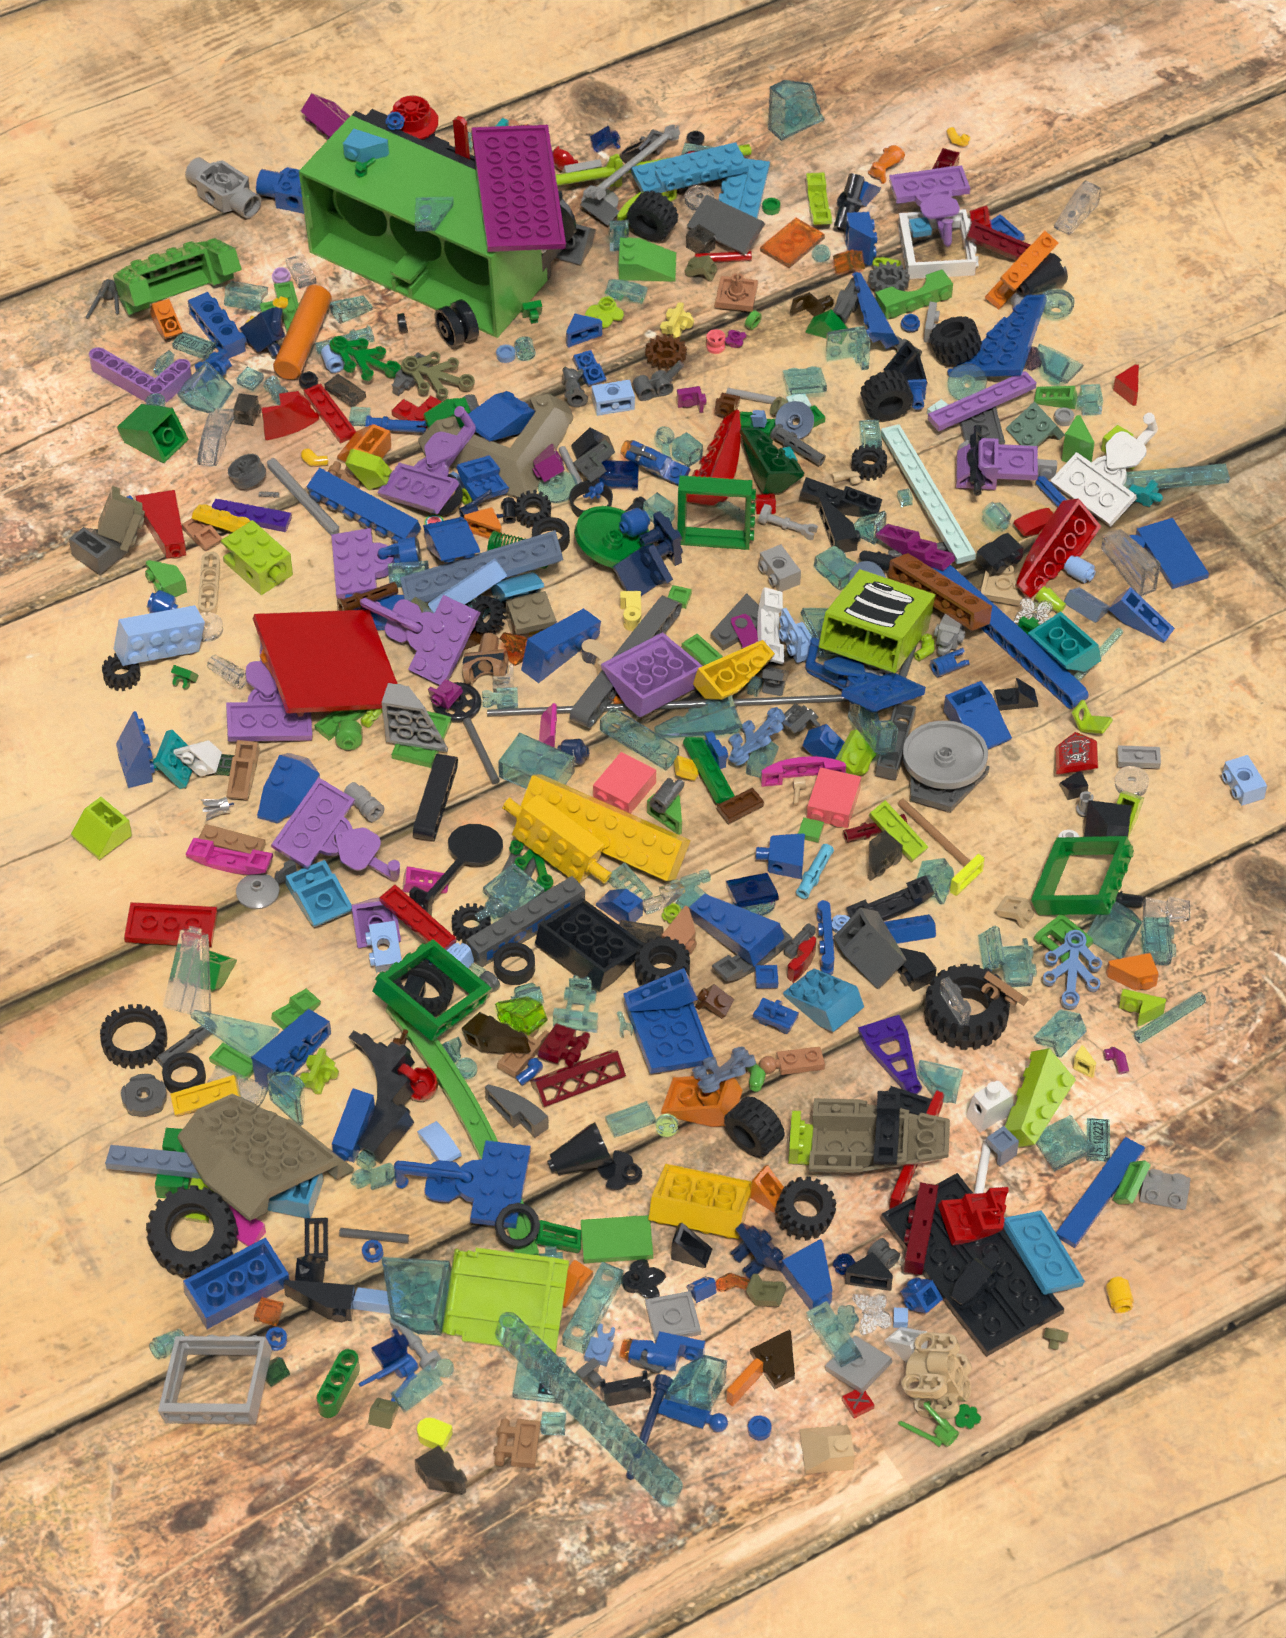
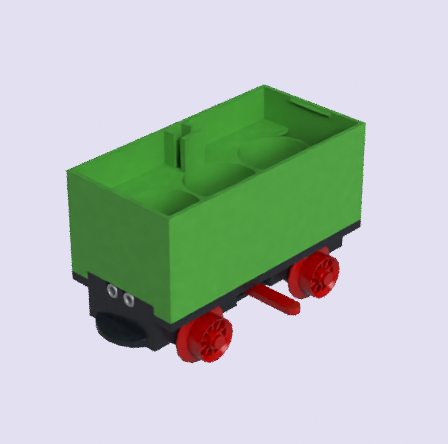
[299,95,577,338]

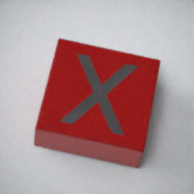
[842,1390,875,1419]

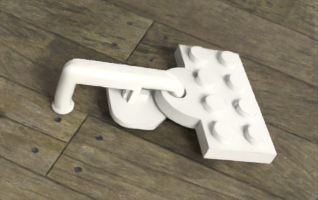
[1050,413,1158,527]

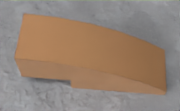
[226,740,260,800]

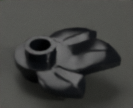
[597,1150,642,1190]
[622,1259,666,1298]

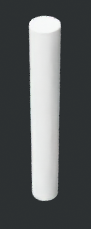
[974,1139,991,1194]

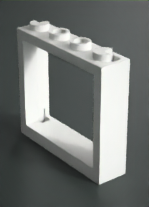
[898,209,979,279]

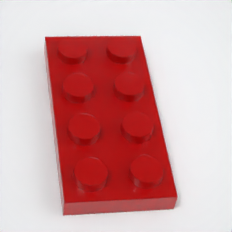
[124,902,218,947]

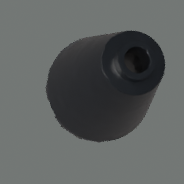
[1016,252,1068,297]
[547,1122,613,1175]

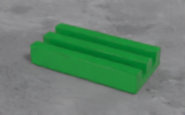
[535,1220,581,1254]

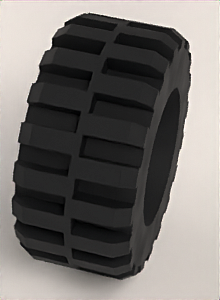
[924,964,1010,1050]
[146,1185,238,1279]

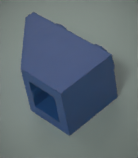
[802,724,844,759]

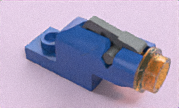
[620,440,691,485]
[620,1331,705,1373]

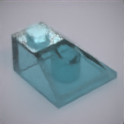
[1038,344,1084,384]
[177,362,234,415]
[1087,901,1143,959]
[267,1072,305,1126]

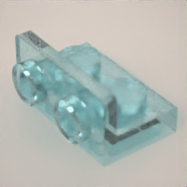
[224,281,268,311]

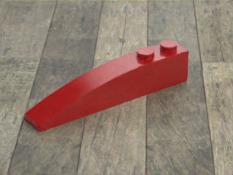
[687,409,741,506]
[1016,498,1101,599]

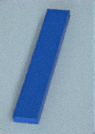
[1056,1136,1145,1248]

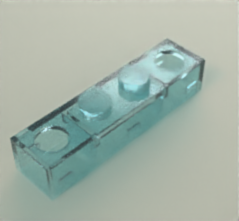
[600,707,679,770]
[562,1262,623,1354]

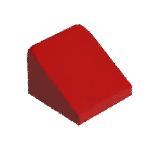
[755,494,776,515]

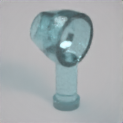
[654,426,675,459]

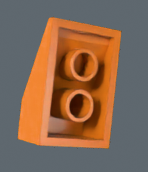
[661,1076,743,1127]

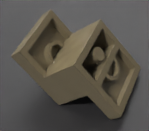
[97,485,145,552]
[503,591,557,636]

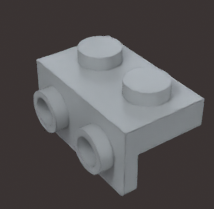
[1140,1169,1191,1210]

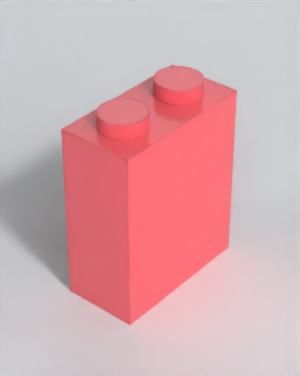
[593,752,656,814]
[807,767,861,828]

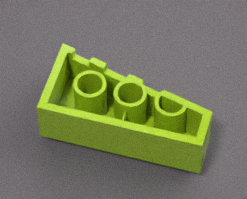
[1005,1048,1076,1147]

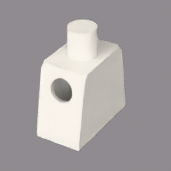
[966,1081,1014,1133]

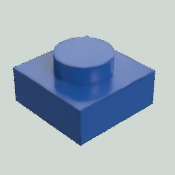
[755,965,779,988]

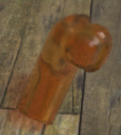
[716,1273,750,1292]

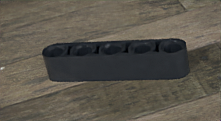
[413,753,458,841]

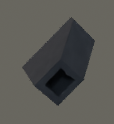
[897,947,937,992]

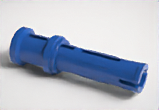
[365,415,426,433]

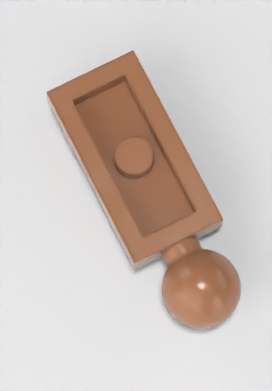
[759,1046,825,1075]

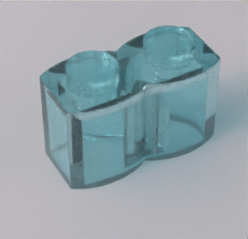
[814,546,857,590]

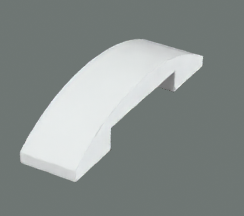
[757,587,784,664]

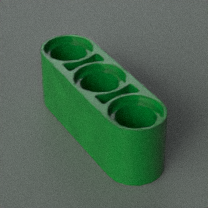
[317,1349,360,1418]

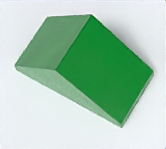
[806,309,848,343]

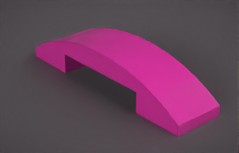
[761,756,846,787]
[186,837,273,875]

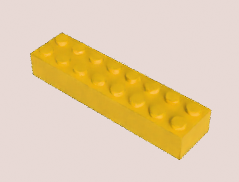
[521,774,691,881]

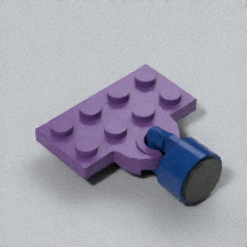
[331,528,422,599]

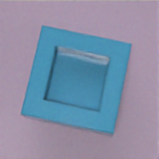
[909,217,932,238]

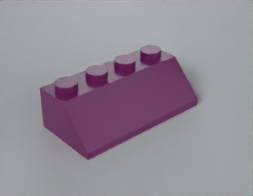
[301,93,350,139]

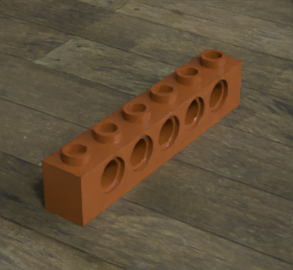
[888,553,992,631]

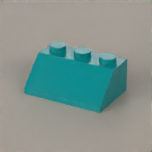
[1028,612,1101,672]

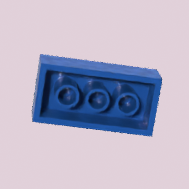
[183,1237,289,1329]

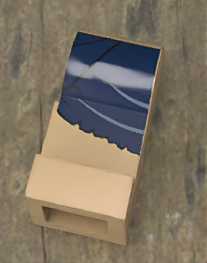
[582,639,614,675]

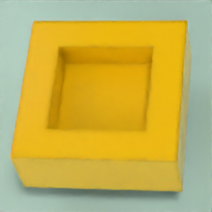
[674,755,698,781]

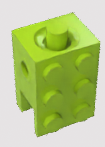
[221,520,293,596]

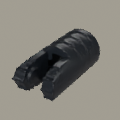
[859,550,896,573]

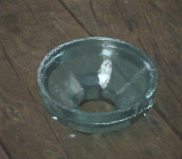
[1043,289,1075,319]

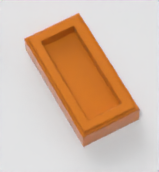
[726,1358,763,1406]

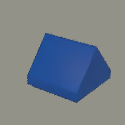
[686,1276,717,1303]

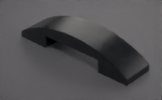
[846,875,935,921]
[874,1091,900,1165]

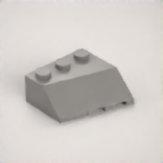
[382,683,448,752]

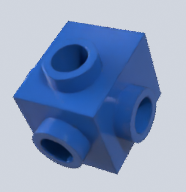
[900,1278,943,1313]

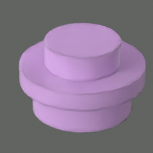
[272,267,291,284]

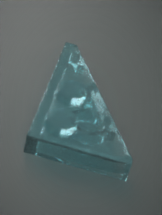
[191,1010,280,1059]

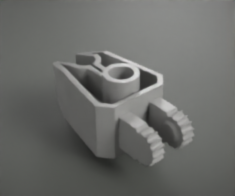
[934,614,965,655]

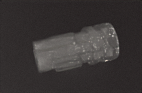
[207,654,247,690]

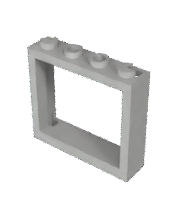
[158,1335,272,1424]

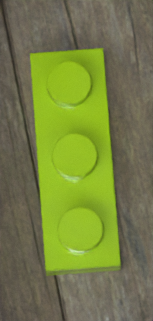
[868,800,928,862]

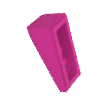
[402,866,448,893]

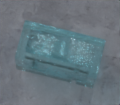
[1141,917,1176,966]

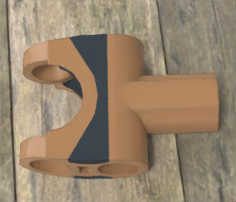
[463,633,509,685]

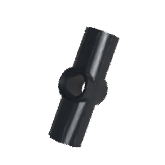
[833,173,865,232]

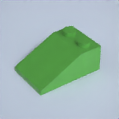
[619,237,676,282]

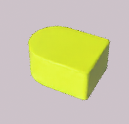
[417,1417,453,1452]

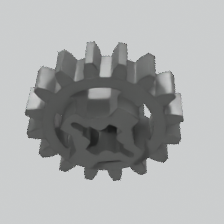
[868,261,910,292]

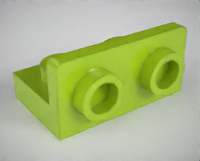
[835,729,880,776]
[788,1110,813,1165]

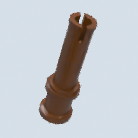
[337,581,399,611]

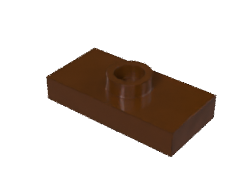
[717,787,764,824]

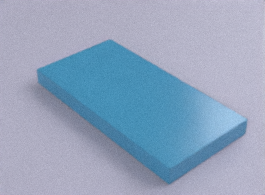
[1004,1210,1085,1295]

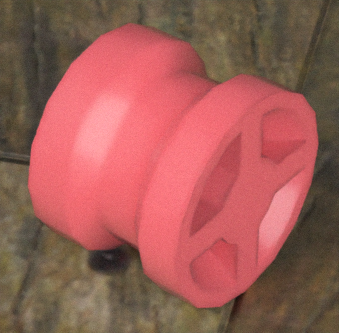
[706,329,726,354]

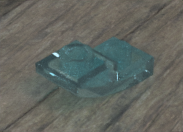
[604,279,648,304]

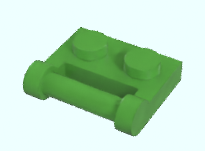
[1034,915,1093,963]

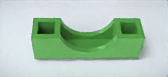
[875,269,953,320]

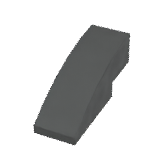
[485,1084,549,1138]

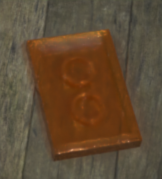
[760,217,825,268]

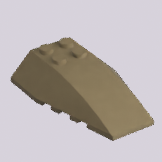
[809,1098,950,1173]

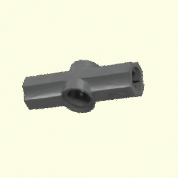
[833,278,867,324]

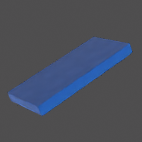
[1136,518,1209,589]

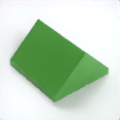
[1062,415,1095,463]

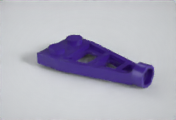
[858,1015,922,1094]

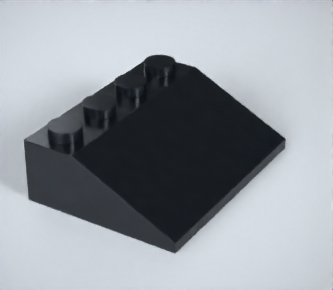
[535,898,643,992]

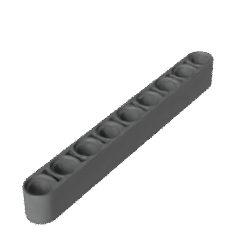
[570,596,682,728]

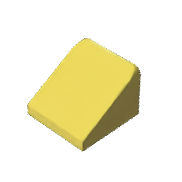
[1073,1045,1096,1078]

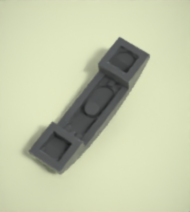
[712,927,793,981]

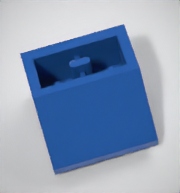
[845,211,877,265]

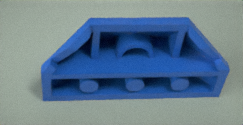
[257,753,320,824]

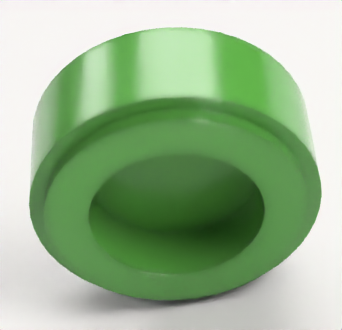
[745,310,762,330]

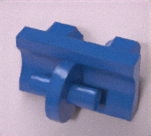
[195,349,232,384]
[753,998,799,1034]

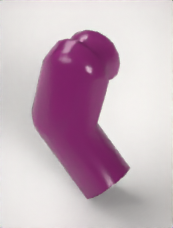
[1103,1047,1129,1074]

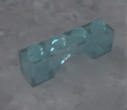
[848,703,898,755]

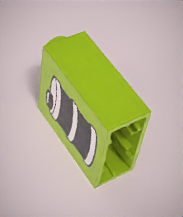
[819,569,936,673]

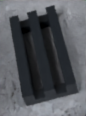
[305,1217,328,1261]

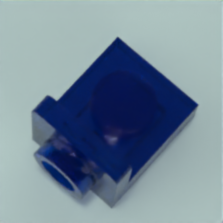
[371,1328,409,1369]

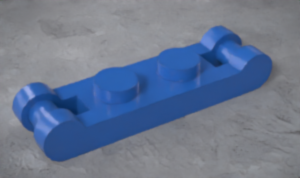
[816,900,835,975]

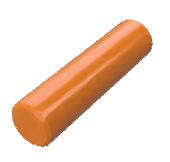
[273,285,332,379]

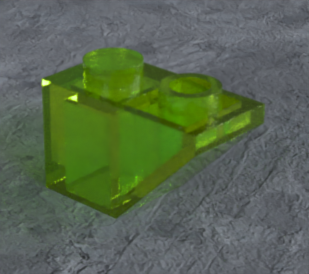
[495,996,548,1035]

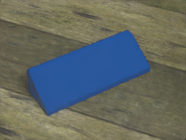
[884,914,936,944]

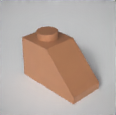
[662,905,697,953]

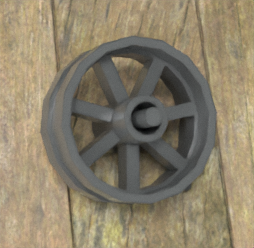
[228,454,266,489]

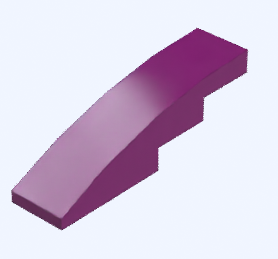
[876,524,955,571]

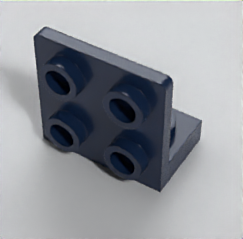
[613,544,673,596]

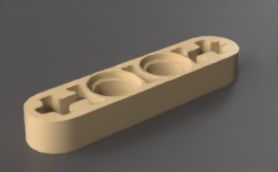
[198,551,221,618]

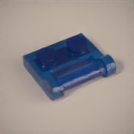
[598,461,639,490]

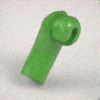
[746,1063,766,1092]

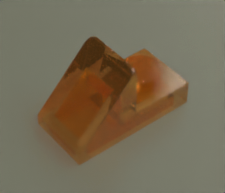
[499,632,528,666]

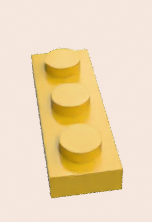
[192,504,256,532]
[170,1075,241,1117]

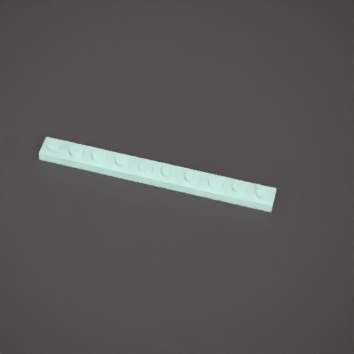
[881,424,976,564]

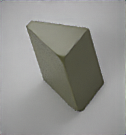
[368,1398,400,1429]

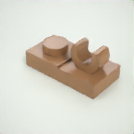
[982,971,1029,1006]

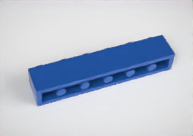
[306,467,421,543]

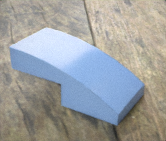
[417,1121,462,1161]

